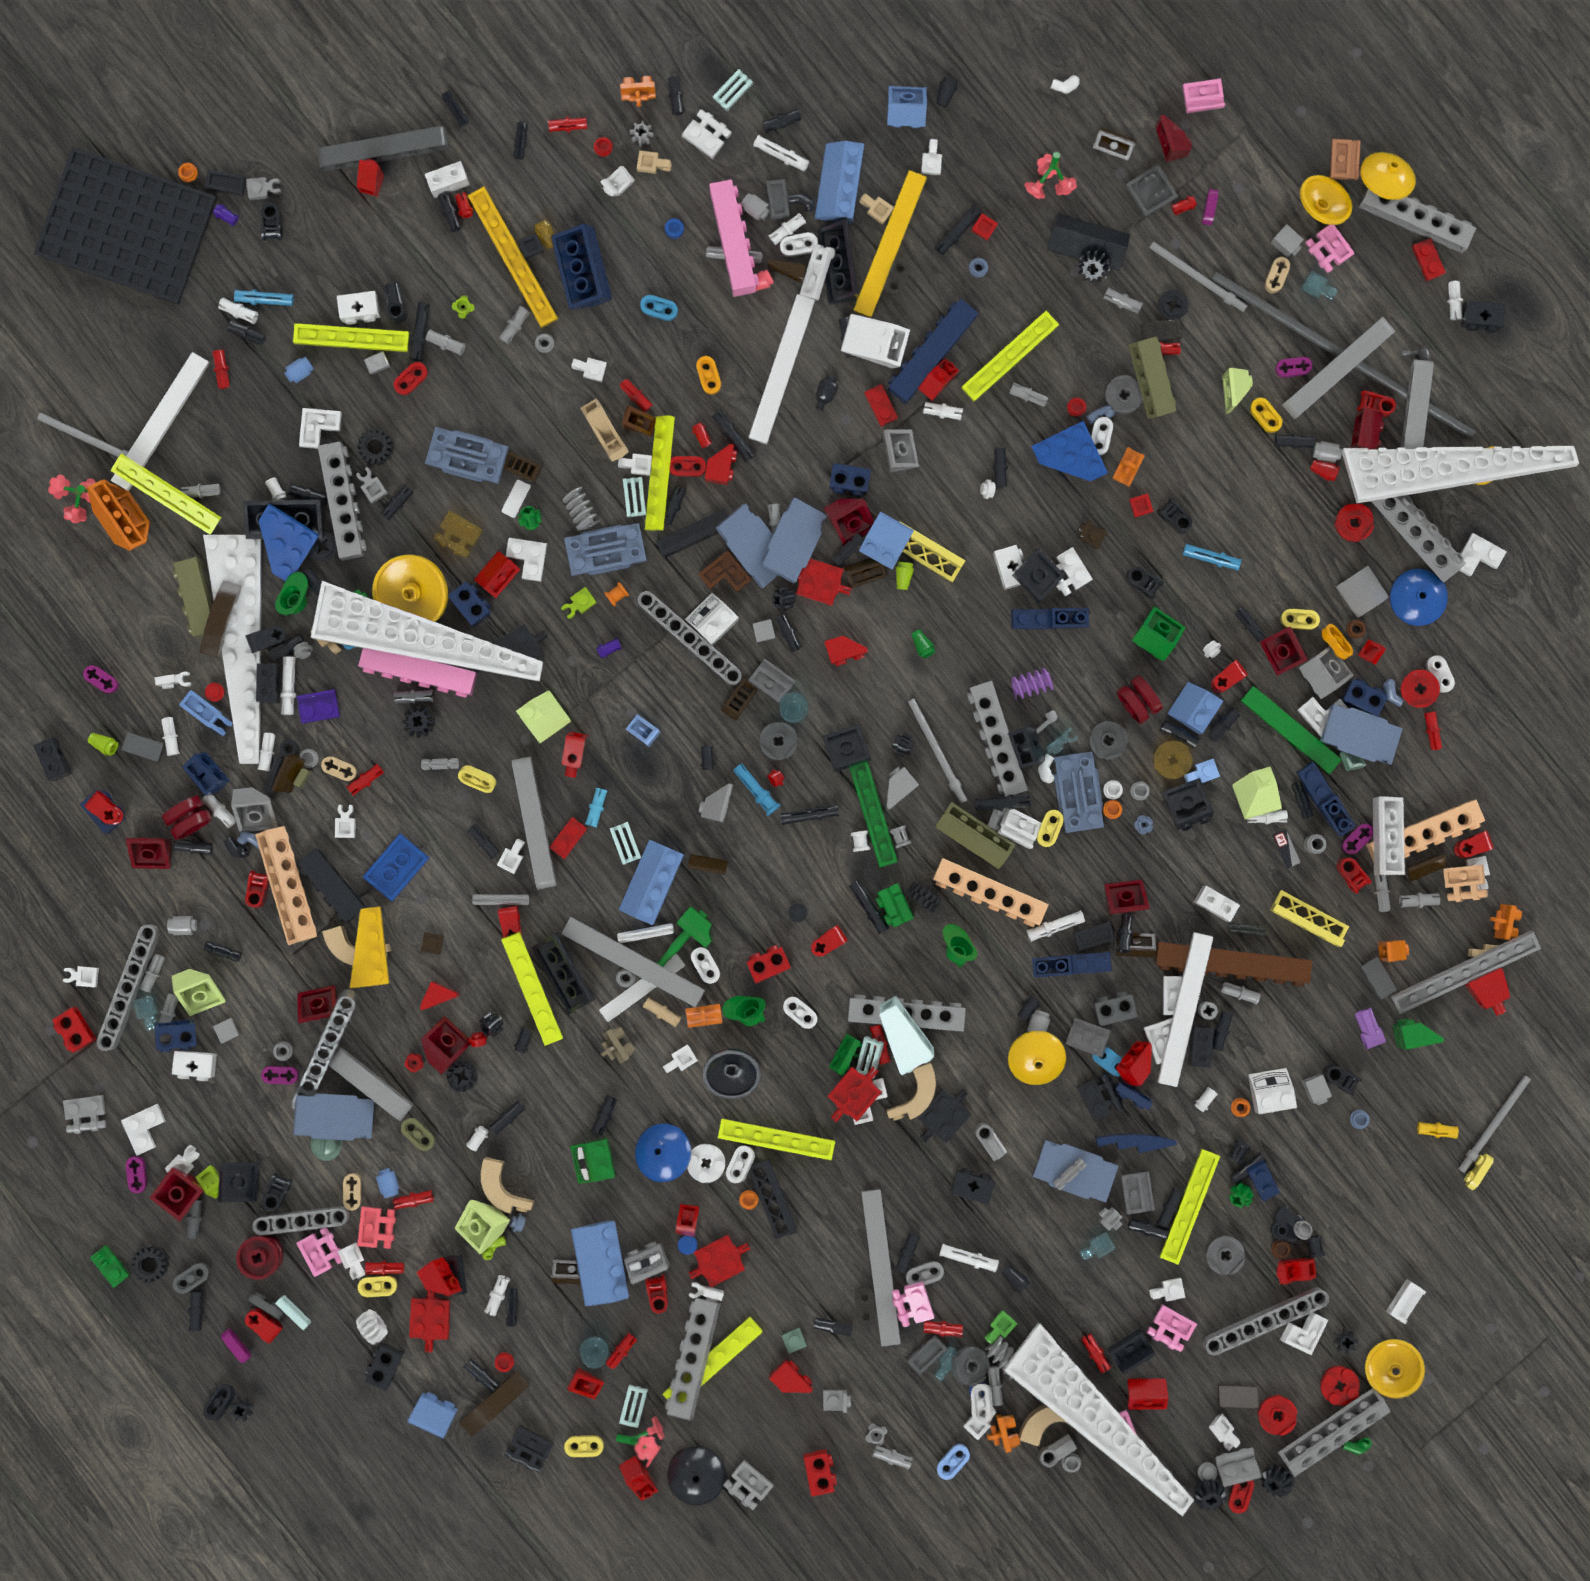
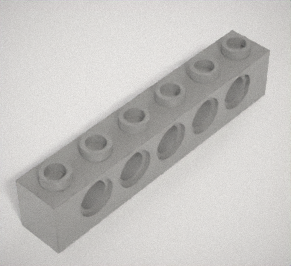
[1359,188,1476,253]
[318,442,367,561]
[1371,495,1466,582]
[967,681,1027,797]
[848,994,966,1031]
[666,1298,721,1420]
[1278,1388,1390,1477]

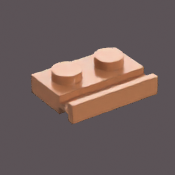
[1330,139,1360,180]

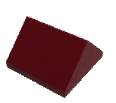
[1259,626,1308,676]
[126,838,172,869]
[1104,880,1150,914]
[297,985,338,1024]
[149,1167,204,1222]

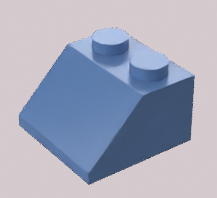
[887,86,927,128]
[859,512,914,569]
[1167,682,1223,735]
[408,1392,458,1438]

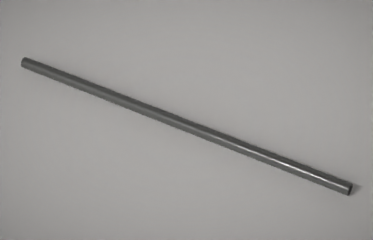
[1212,272,1476,439]

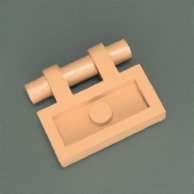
[1443,865,1488,902]

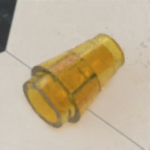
[534,219,554,250]

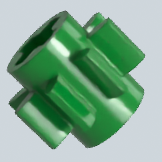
[518,506,542,530]
[1228,1183,1254,1209]

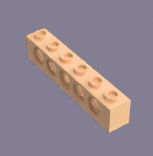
[1366,800,1485,862]
[256,826,317,945]
[932,858,1049,928]

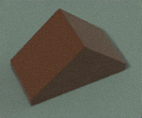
[622,406,656,436]

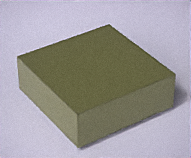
[293,768,312,789]

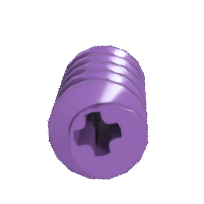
[1011,668,1054,701]

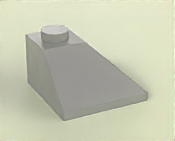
[699,784,733,823]
[231,787,278,833]

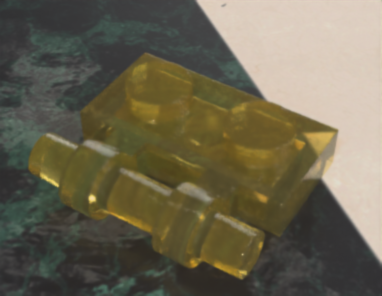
[434,510,483,558]

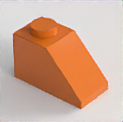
[1378,940,1409,962]

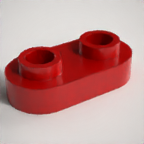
[394,362,428,395]
[669,456,707,477]
[1228,1480,1254,1514]

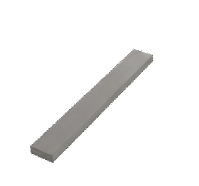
[562,917,705,1007]
[1390,930,1541,1015]
[861,1189,901,1347]

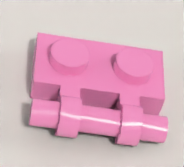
[1305,225,1355,273]
[296,1227,342,1277]
[891,1282,934,1327]
[1146,1304,1197,1352]

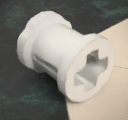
[851,831,870,852]

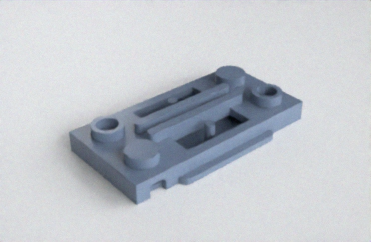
[425,427,509,484]
[761,497,827,583]
[716,503,778,588]
[564,523,647,576]
[1320,705,1403,765]
[1054,752,1104,833]
[293,1094,374,1141]
[1033,1140,1118,1202]

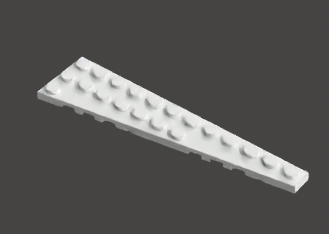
[1342,446,1579,503]
[203,535,262,764]
[311,581,543,682]
[1003,1323,1194,1516]

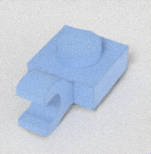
[1184,759,1220,783]

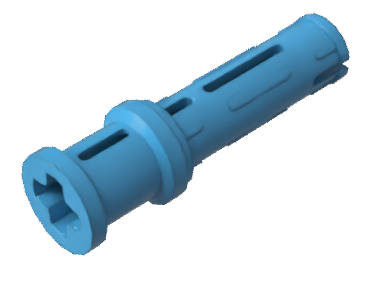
[733,763,781,816]

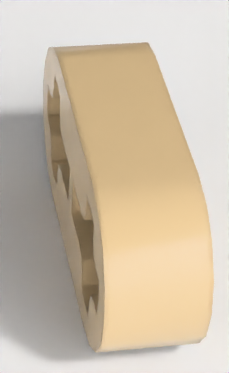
[1265,257,1290,293]
[321,756,358,781]
[343,1173,362,1211]

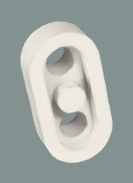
[780,233,818,257]
[1091,417,1113,456]
[1426,656,1455,693]
[691,947,720,984]
[783,997,817,1029]
[726,1146,755,1183]
[971,1384,993,1424]

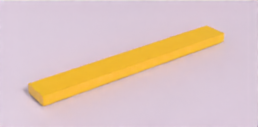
[853,170,927,318]
[467,187,558,328]

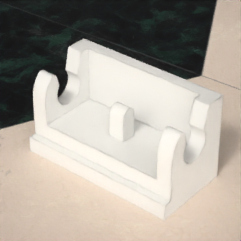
[1386,1279,1426,1324]

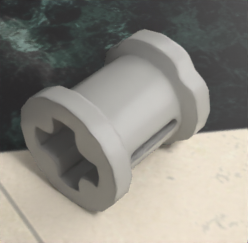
[889,825,912,849]
[1197,1002,1218,1020]

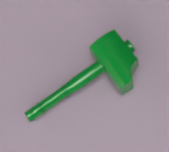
[649,906,713,983]

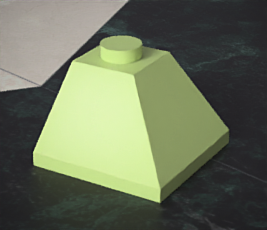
[1222,368,1252,414]
[516,691,571,744]
[1232,767,1282,820]
[172,969,226,1016]
[454,1200,510,1254]

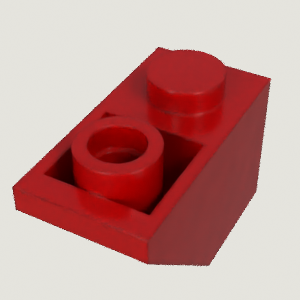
[357,159,384,197]
[918,359,959,401]
[705,444,737,485]
[824,636,868,667]
[1116,1041,1152,1086]
[416,1257,462,1296]
[769,1359,813,1393]
[619,1455,658,1501]

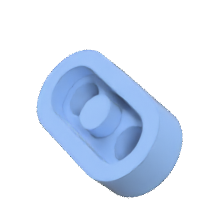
[937,1444,969,1480]

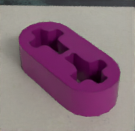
[1201,189,1219,226]
[1275,357,1312,378]
[83,665,119,693]
[1341,824,1373,855]
[261,1066,299,1085]
[126,1156,148,1193]
[221,1328,251,1363]

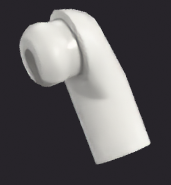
[1051,75,1079,93]
[1038,754,1054,783]

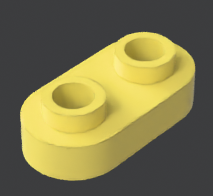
[1280,609,1320,630]
[458,765,496,793]
[1037,810,1063,847]
[1464,1154,1494,1190]
[358,1275,398,1297]
[564,1435,604,1457]

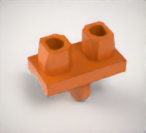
[620,76,656,107]
[1112,447,1145,487]
[1489,904,1522,940]
[685,1004,723,1028]
[986,1414,1021,1453]

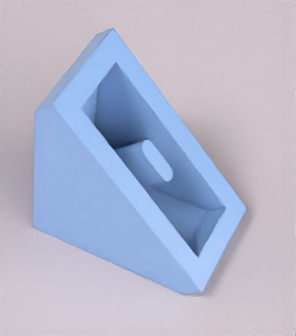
[626,714,661,747]

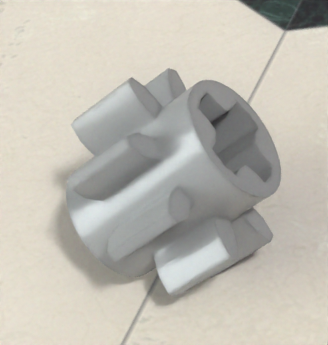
[630,121,654,147]
[1099,1207,1122,1231]

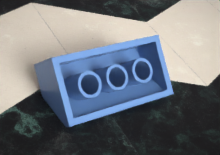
[815,141,864,224]
[619,840,684,925]
[571,1221,629,1306]

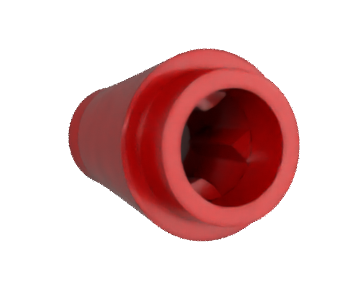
[1310,459,1340,481]

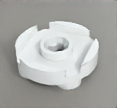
[687,1144,725,1183]

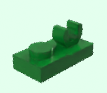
[829,1033,862,1076]
[90,1245,130,1288]

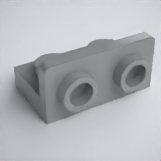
[1216,1448,1261,1487]

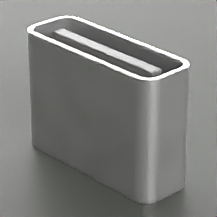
[364,352,390,375]

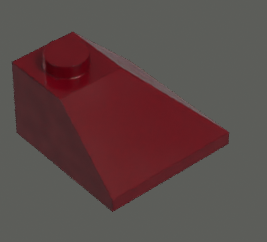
[1155,115,1192,163]
[823,499,874,546]
[421,1016,471,1075]

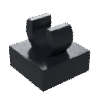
[518,233,544,259]

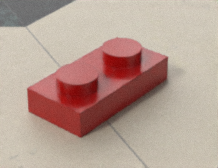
[1412,238,1446,282]
[864,384,898,427]
[549,817,588,859]

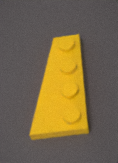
[350,907,389,988]

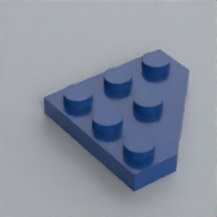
[1031,421,1108,481]
[259,504,319,581]

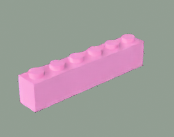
[709,179,759,297]
[358,648,478,698]

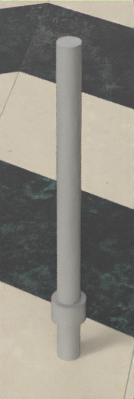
[1149,242,1247,312]
[37,413,129,457]
[908,699,967,803]
[1458,1075,1531,1174]

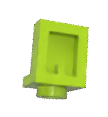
[196,1165,219,1199]

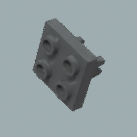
[1125,165,1178,218]

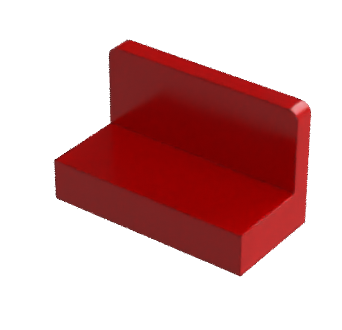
[474,551,520,598]
[1127,1378,1168,1410]

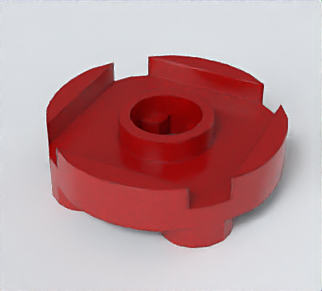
[1334,504,1374,542]
[1401,670,1440,708]
[1320,1365,1360,1406]
[1257,1395,1297,1435]

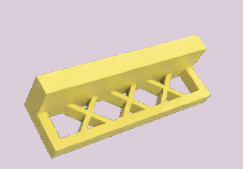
[900,521,965,582]
[1270,890,1349,947]

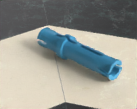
[234,290,294,306]
[1183,544,1242,571]

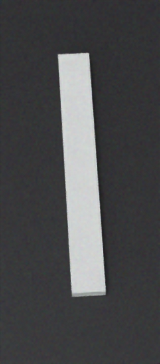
[749,294,815,444]
[111,352,210,491]
[1157,932,1213,1087]

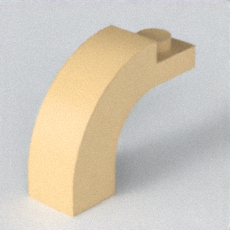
[580,398,629,462]
[322,926,392,965]
[886,1062,936,1120]
[481,1157,534,1213]
[1018,1404,1067,1446]

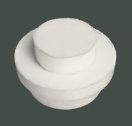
[980,480,995,499]
[1203,641,1221,658]
[1103,780,1123,800]

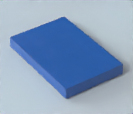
[363,833,429,902]

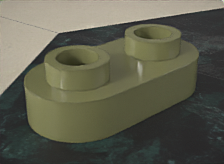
[401,1118,435,1151]

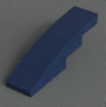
[1095,1133,1177,1153]

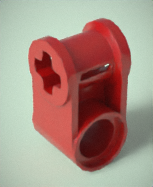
[1356,391,1396,417]
[1210,659,1248,693]
[84,790,124,825]
[1454,830,1494,858]
[1336,858,1372,894]
[245,870,270,908]
[498,906,522,938]
[811,924,848,956]
[645,1274,668,1314]
[245,1307,283,1344]

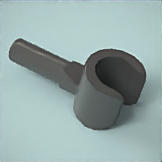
[1402,348,1430,360]

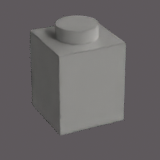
[1271,225,1304,258]
[1302,1074,1332,1105]

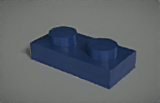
[1115,1079,1153,1110]
[1246,1160,1280,1202]

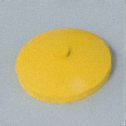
[372,554,448,622]

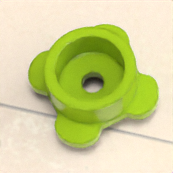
[452,296,475,319]

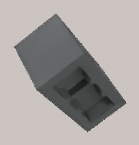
[1093,991,1138,1026]

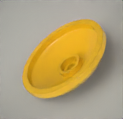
[1360,153,1416,200]
[1300,175,1352,225]
[1008,1031,1066,1085]
[1365,1339,1425,1398]

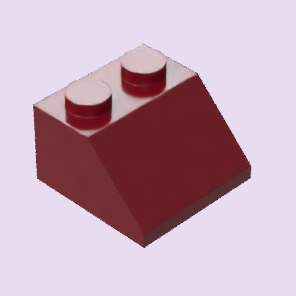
[1350,407,1384,450]

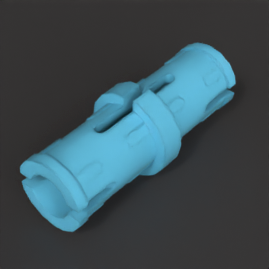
[585,788,608,828]

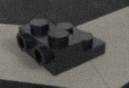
[1162,779,1213,831]

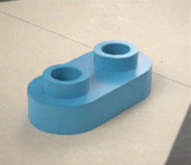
[640,295,678,321]
[1092,1047,1122,1076]

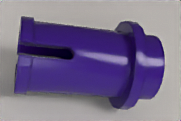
[213,204,239,226]
[596,638,622,658]

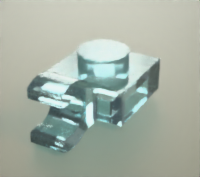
[1301,271,1338,300]
[1044,728,1078,755]
[132,995,158,1031]
[1079,1231,1116,1260]
[934,1346,957,1381]

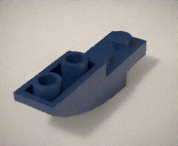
[1011,608,1089,630]
[1296,762,1356,837]
[1032,952,1112,978]

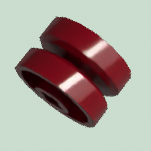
[1116,675,1163,725]
[161,796,213,840]
[236,1234,284,1280]

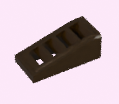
[767,259,806,284]
[503,451,543,484]
[721,677,758,721]

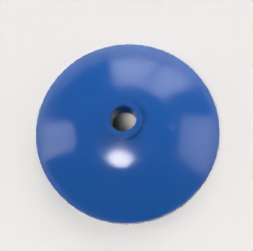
[1390,569,1448,626]
[635,1124,691,1182]

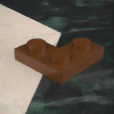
[698,550,752,592]

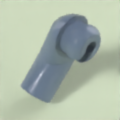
[1086,405,1115,424]
[1383,679,1404,707]
[237,832,260,850]

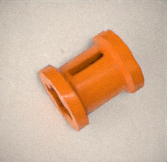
[604,582,629,607]

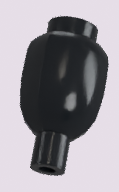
[816,375,838,411]

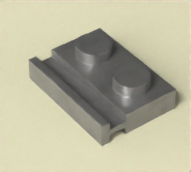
[748,659,795,704]
[1066,1018,1112,1058]
[1120,1171,1155,1214]

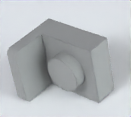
[823,1390,851,1413]

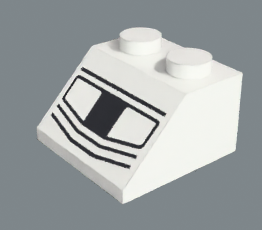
[685,593,739,646]
[1248,1068,1297,1114]

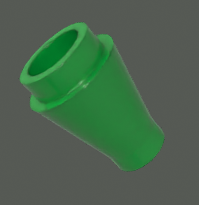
[911,629,936,659]

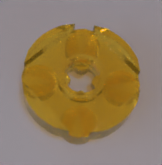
[1153,741,1193,779]

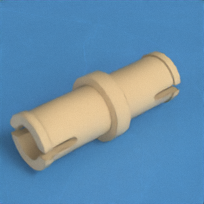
[643,997,682,1027]

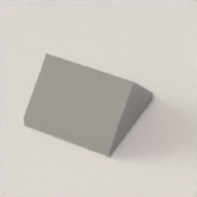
[883,430,919,472]
[1336,566,1389,618]

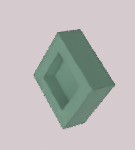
[1340,752,1366,771]
[781,1327,807,1353]

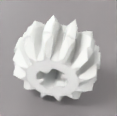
[356,1310,388,1344]

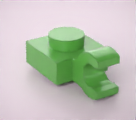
[985,1310,1017,1345]

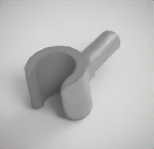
[1035,710,1058,734]

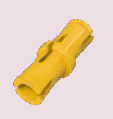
[1417,1122,1458,1139]

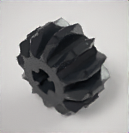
[1078,250,1110,284]
[402,706,436,739]
[1260,1463,1295,1498]
[1193,1478,1227,1511]

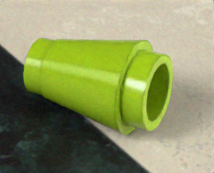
[895,562,914,590]
[88,733,118,756]

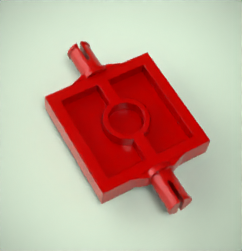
[796,559,852,606]
[827,1066,882,1122]
[689,1235,751,1287]
[409,1290,451,1352]

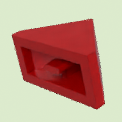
[420,981,460,1010]
[676,1204,699,1237]
[567,1367,604,1399]

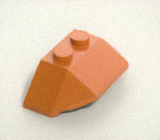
[87,479,150,551]

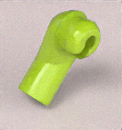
[482,1236,506,1260]

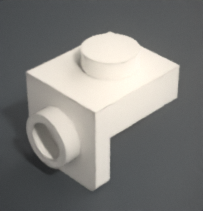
[601,166,635,196]

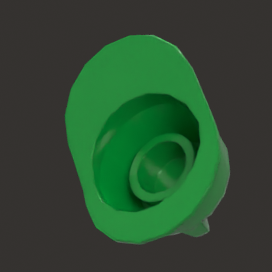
[275,572,308,615]
[942,924,978,967]
[722,996,766,1027]

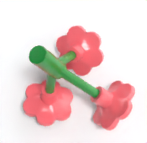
[1024,152,1077,199]
[48,475,96,523]
[616,1416,665,1468]

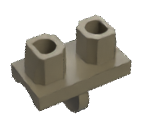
[601,1027,635,1064]

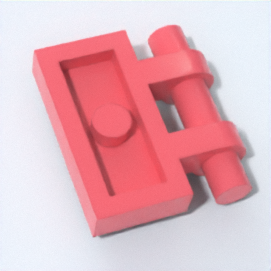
[357,1206,396,1249]

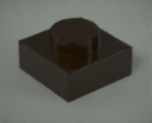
[421,932,444,955]

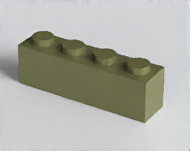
[1128,336,1177,419]
[172,557,212,639]
[935,802,1016,869]

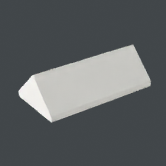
[1373,797,1405,875]

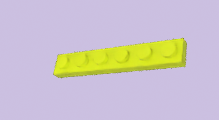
[962,311,1059,402]
[293,324,410,352]
[645,416,675,531]
[110,453,222,535]
[502,932,563,1046]
[718,1119,835,1160]
[1159,1149,1220,1265]
[663,1317,763,1402]

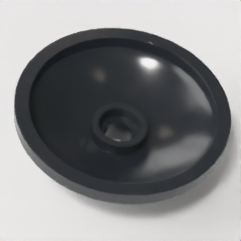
[703,1049,761,1099]
[667,1446,726,1505]

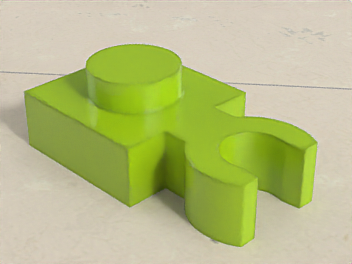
[561,587,597,619]

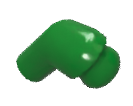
[1342,1437,1372,1455]

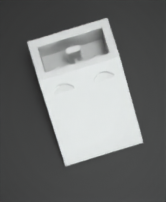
[841,314,910,368]

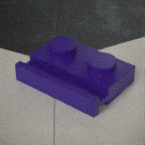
[297,689,340,724]

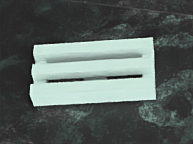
[713,69,753,111]
[623,477,646,517]
[610,822,641,865]
[856,1036,884,1079]
[275,1296,311,1330]
[619,1384,648,1428]

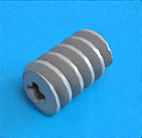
[562,486,600,530]
[985,1336,1016,1380]

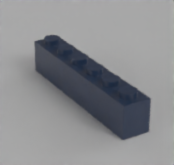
[888,299,978,405]

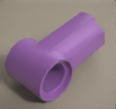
[1354,1008,1386,1049]

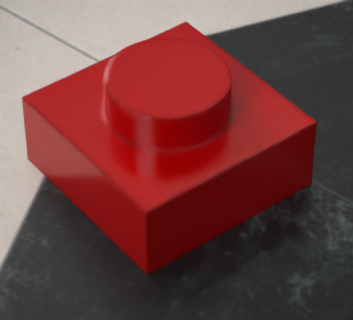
[971,214,998,241]
[1129,493,1154,518]
[1358,639,1386,665]

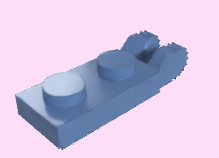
[179,690,233,736]

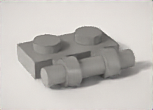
[63,1095,107,1134]
[723,1460,774,1510]

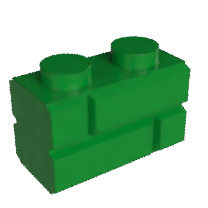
[875,883,914,928]

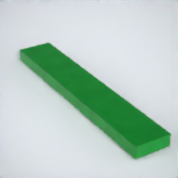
[1240,686,1342,775]
[849,761,898,868]

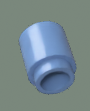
[284,357,314,383]
[376,1168,399,1198]

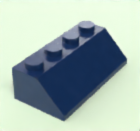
[551,223,612,309]

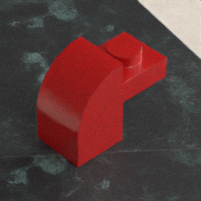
[1276,1258,1316,1284]

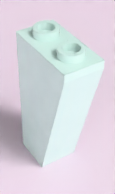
[879,996,934,1075]

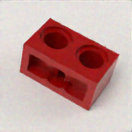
[747,945,791,983]
[52,1007,97,1053]
[804,1449,837,1496]

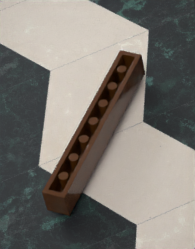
[1154,942,1313,987]

